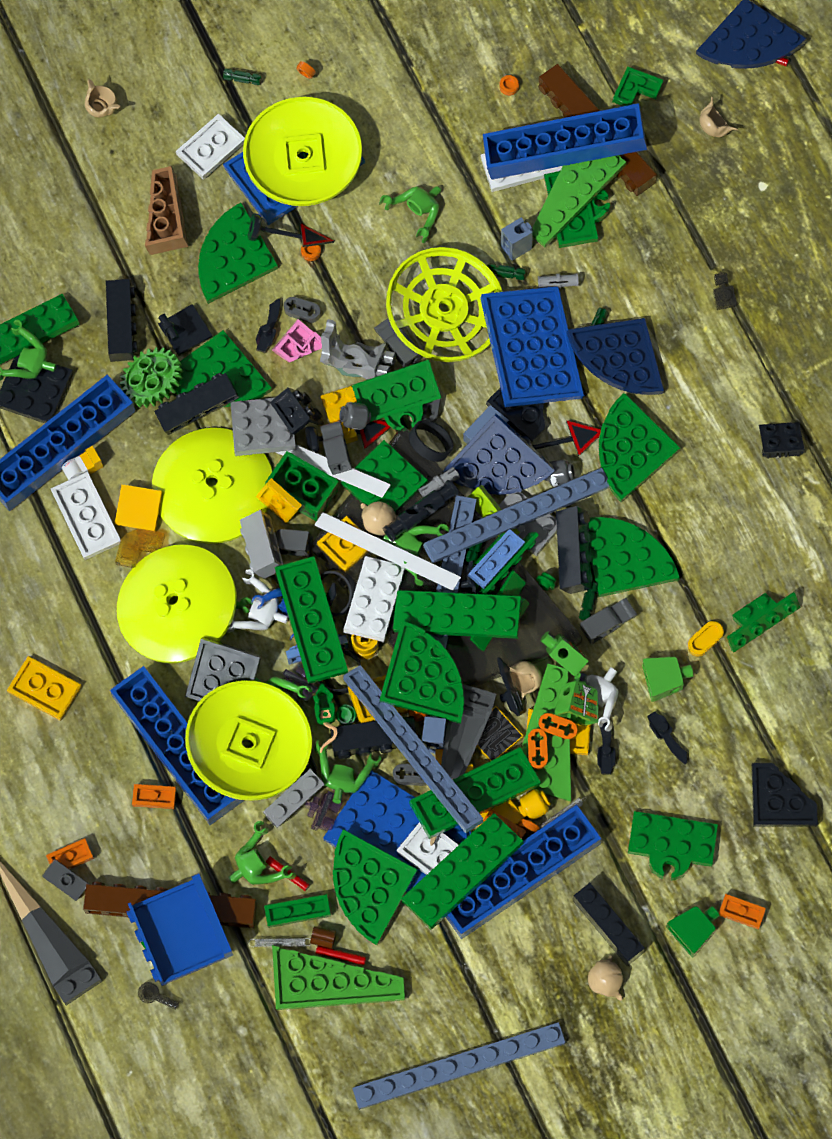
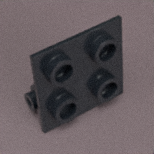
[759,422,805,459]

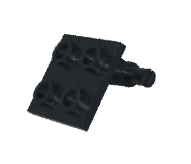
[158,304,213,356]

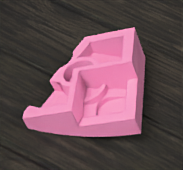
[272,319,322,362]

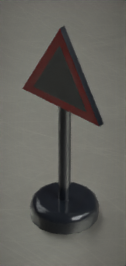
[248,213,334,247]
[305,420,391,453]
[521,420,601,456]

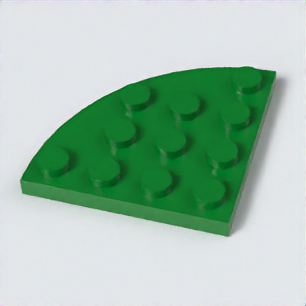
[198,202,278,304]
[173,330,272,407]
[598,393,680,502]
[588,517,679,597]
[379,621,464,724]
[333,829,418,946]

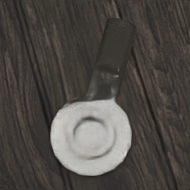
[138,982,179,1010]

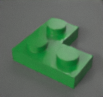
[612,66,664,106]

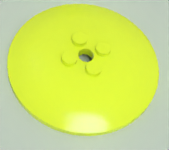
[243,97,362,206]
[152,428,272,544]
[117,545,237,663]
[185,681,312,801]

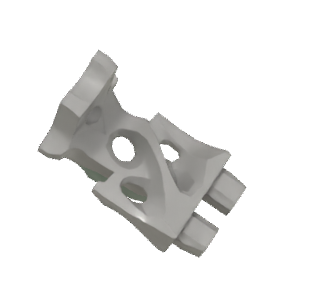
[320,319,396,380]

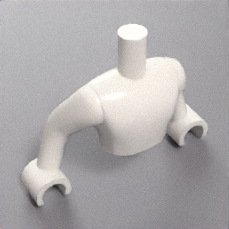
[227,569,289,633]
[586,667,619,731]

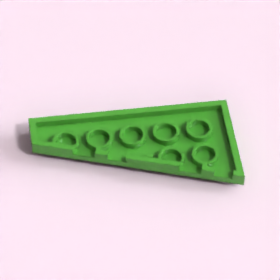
[532,155,626,247]
[521,664,571,802]
[272,945,405,1010]

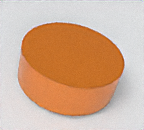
[296,61,316,79]
[499,75,519,96]
[301,245,321,261]
[518,819,540,835]

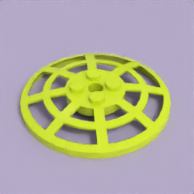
[386,247,503,362]

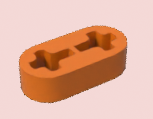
[538,713,577,739]
[528,729,548,770]

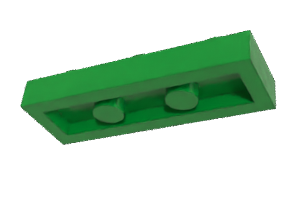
[264,894,331,928]

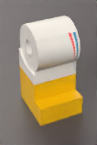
[62,446,103,480]

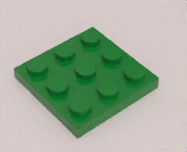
[341,440,428,514]

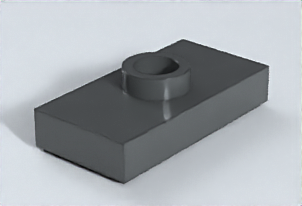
[42,859,89,901]

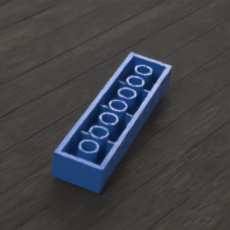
[483,103,647,180]
[0,374,135,512]
[110,666,244,825]
[446,805,601,940]

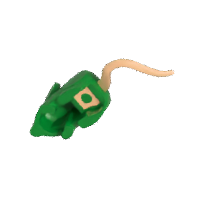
[313,684,338,753]

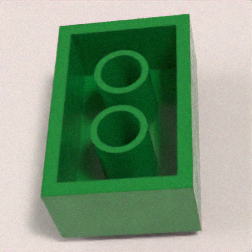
[265,451,339,522]

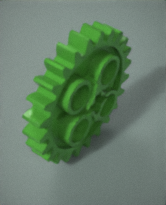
[120,347,183,408]

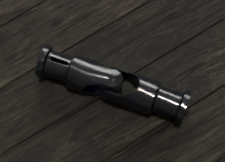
[382,480,459,542]

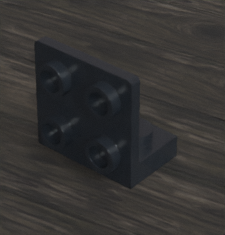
[270,387,324,435]

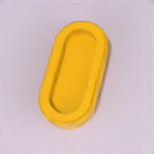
[688,621,724,657]

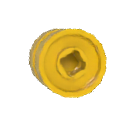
[351,635,379,659]

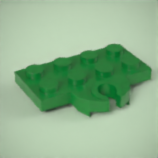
[544,171,610,248]
[352,359,441,431]
[628,811,718,881]

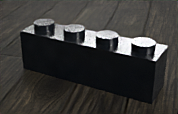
[105,279,138,362]
[154,373,240,435]
[556,506,593,594]
[330,716,416,759]
[573,883,645,966]

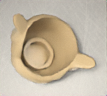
[84,79,120,118]
[699,97,738,137]
[361,501,398,536]
[509,661,543,701]
[588,955,623,1001]

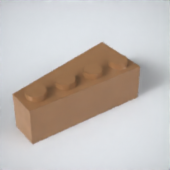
[145,166,189,255]

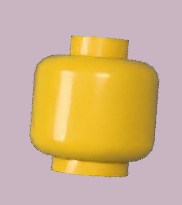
[518,789,551,820]

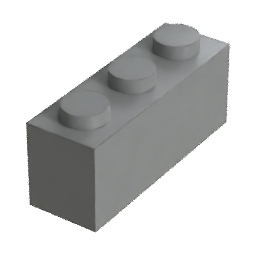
[240,510,283,579]
[263,769,324,828]

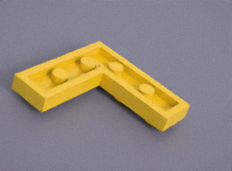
[320,386,358,444]

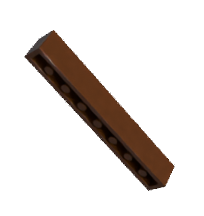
[538,64,657,196]
[83,882,257,929]

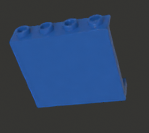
[126,874,233,986]

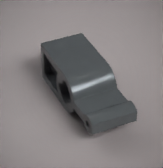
[374,318,422,368]
[321,421,352,475]
[274,529,314,557]
[580,598,637,645]

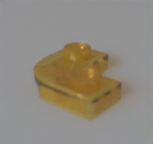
[115,529,165,568]

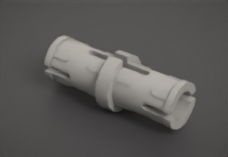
[538,273,579,289]
[418,467,460,497]

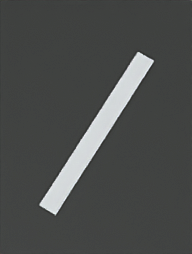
[275,444,391,498]
[315,513,461,590]

